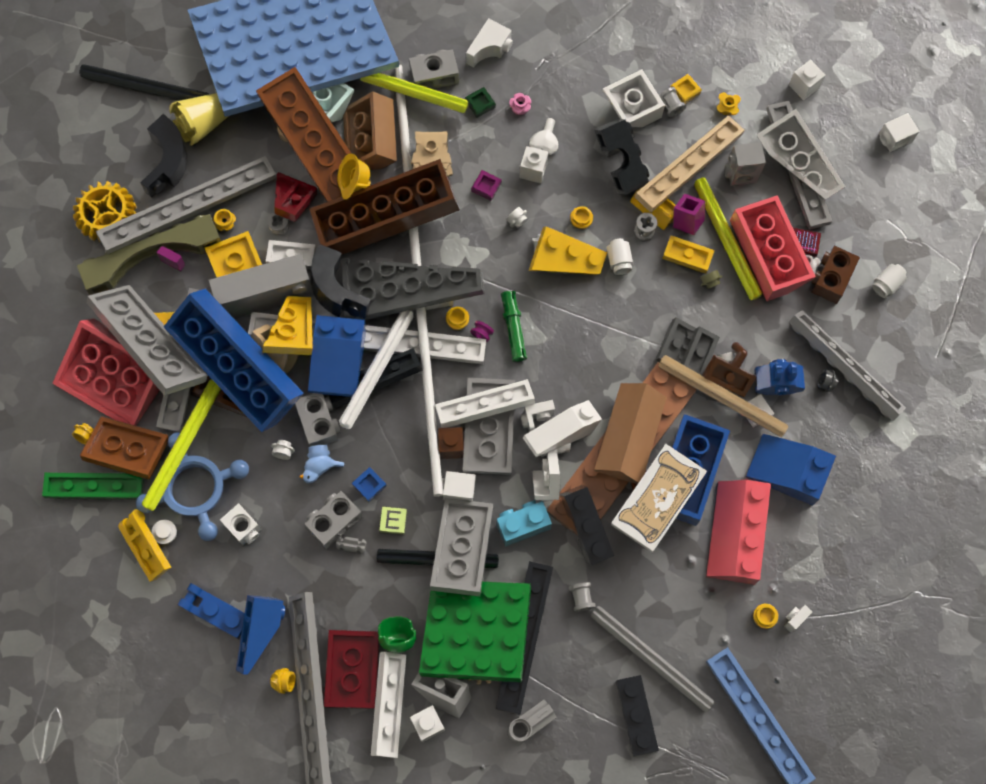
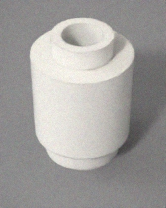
[606,239,633,275]
[872,264,907,298]

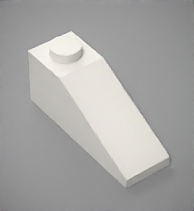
[523,400,602,457]

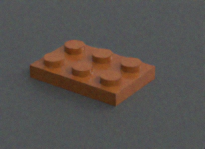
[80,416,169,480]

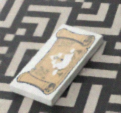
[611,444,707,553]

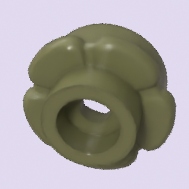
[700,270,723,289]

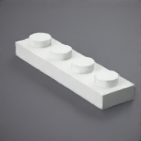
[435,379,535,428]
[371,652,406,758]

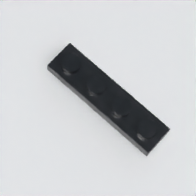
[329,348,423,409]

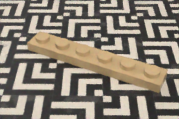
[635,115,745,212]

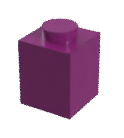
[673,194,705,235]

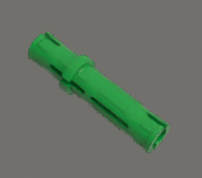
[501,291,527,362]

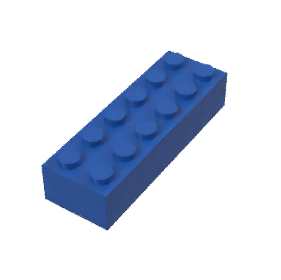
[164,289,304,432]

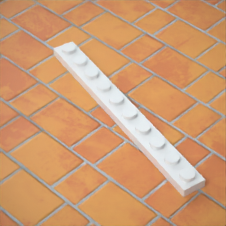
[248,312,486,364]

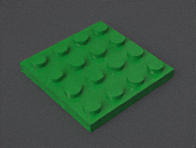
[419,582,531,682]

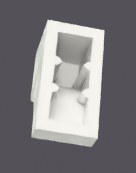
[466,18,513,68]

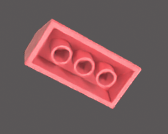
[730,195,816,301]
[706,480,771,585]

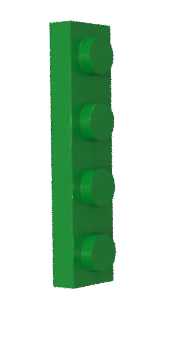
[42,472,144,500]

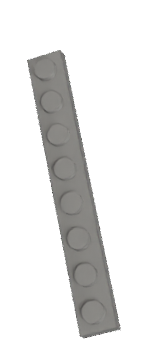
[96,156,276,254]
[289,592,332,784]

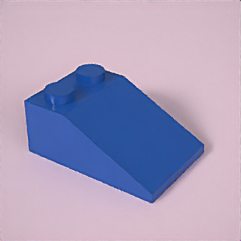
[308,315,366,397]
[746,434,836,506]

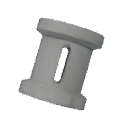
[659,87,686,117]
[634,213,657,241]
[569,582,596,612]

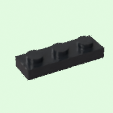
[616,675,659,757]

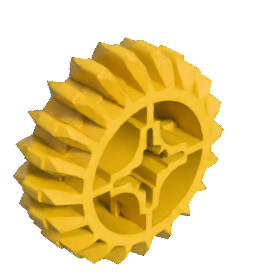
[73,181,137,242]

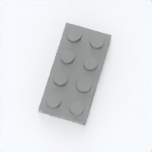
[463,378,515,475]
[430,498,494,596]

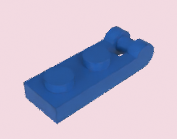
[177,583,244,639]

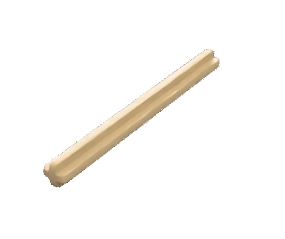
[659,355,788,437]

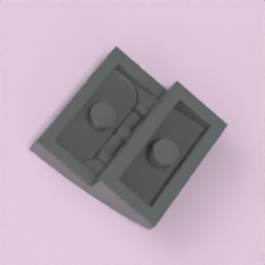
[655,317,720,375]

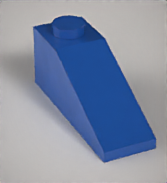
[236,595,285,675]

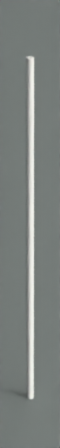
[394,65,443,497]

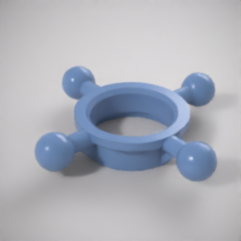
[136,432,249,541]

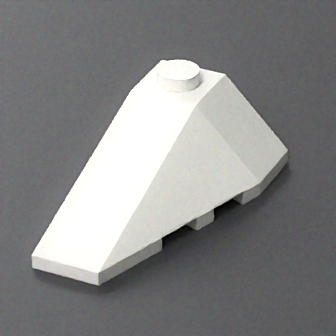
[756,109,846,199]

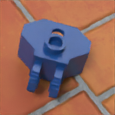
[754,359,805,395]

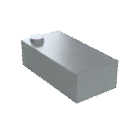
[209,254,314,319]

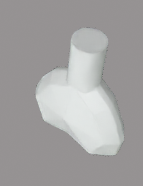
[529,118,558,154]

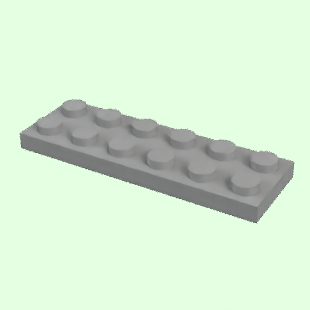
[86,285,208,396]

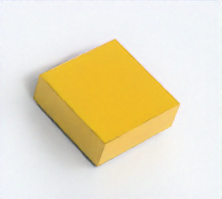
[670,74,702,104]

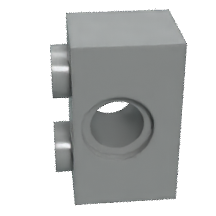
[409,49,459,89]

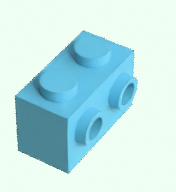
[496,500,552,547]

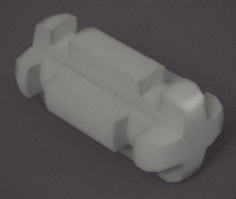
[336,536,366,554]

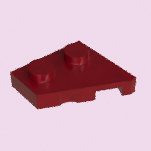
[274,172,317,222]

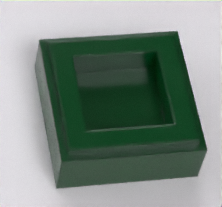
[465,87,496,118]

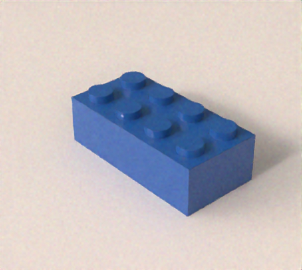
[671,414,730,526]

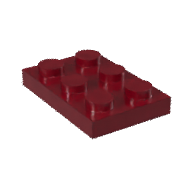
[324,630,379,709]

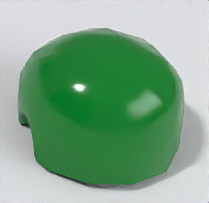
[378,616,416,653]

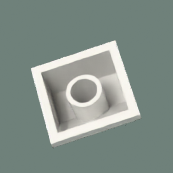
[602,69,665,127]

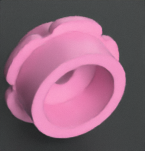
[509,93,531,115]

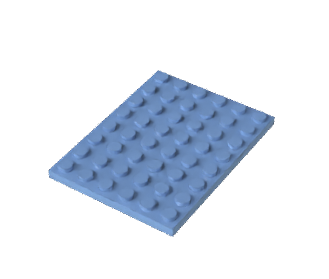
[188,0,399,117]

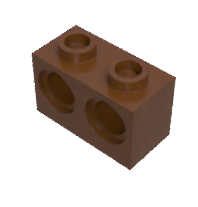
[811,245,860,304]

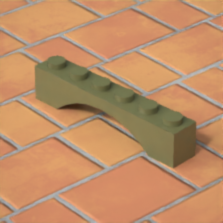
[77,214,221,295]

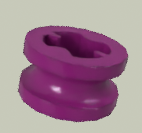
[470,321,494,342]

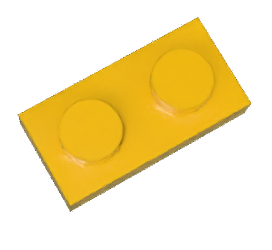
[662,235,715,274]

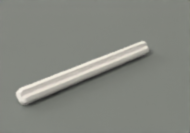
[339,310,414,429]

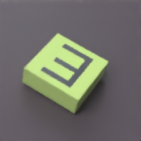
[380,507,407,535]

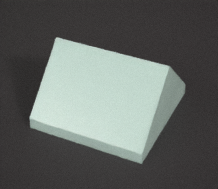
[312,83,354,122]

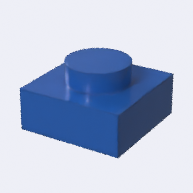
[352,467,387,502]

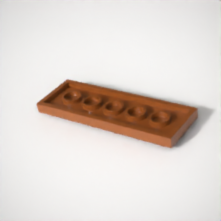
[256,67,371,202]

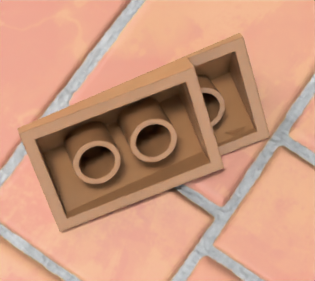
[594,383,667,484]

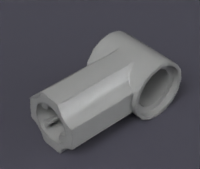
[507,700,557,744]

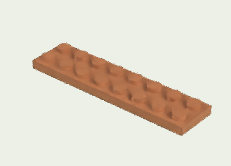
[547,362,697,536]

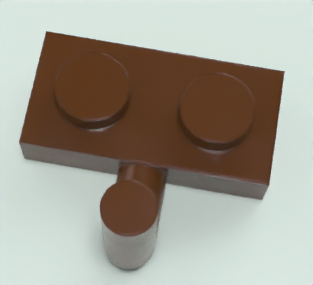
[702,342,756,397]

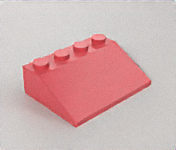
[52,318,160,426]

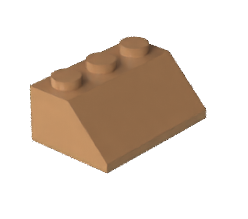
[343,92,397,170]

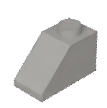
[411,673,472,719]

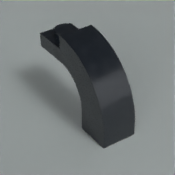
[140,114,187,198]
[311,244,371,319]

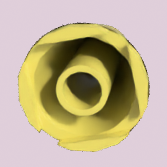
[169,93,229,146]

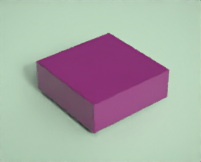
[471,170,502,201]
[157,246,185,272]

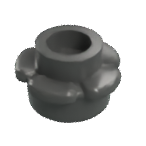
[817,370,838,392]

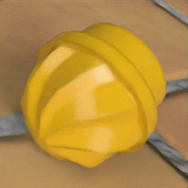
[270,668,296,694]

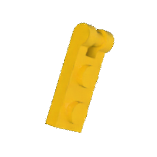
[118,509,171,582]

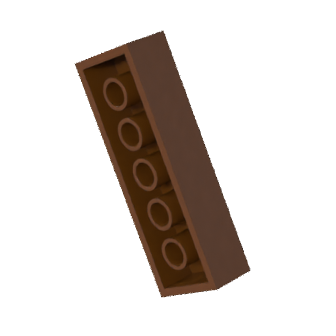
[310,159,460,255]

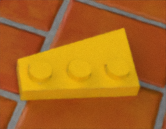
[528,226,607,275]
[262,296,313,355]

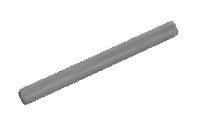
[591,606,714,712]

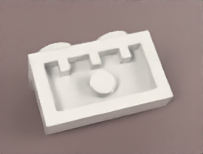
[532,449,560,501]

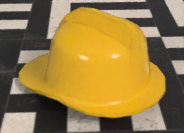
[338,153,371,200]

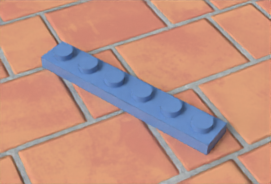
[706,647,816,784]

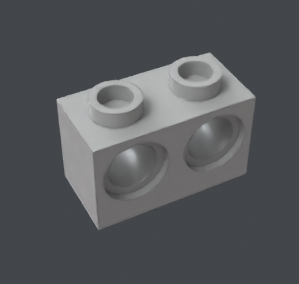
[724,142,766,186]
[295,393,341,447]
[305,491,363,550]

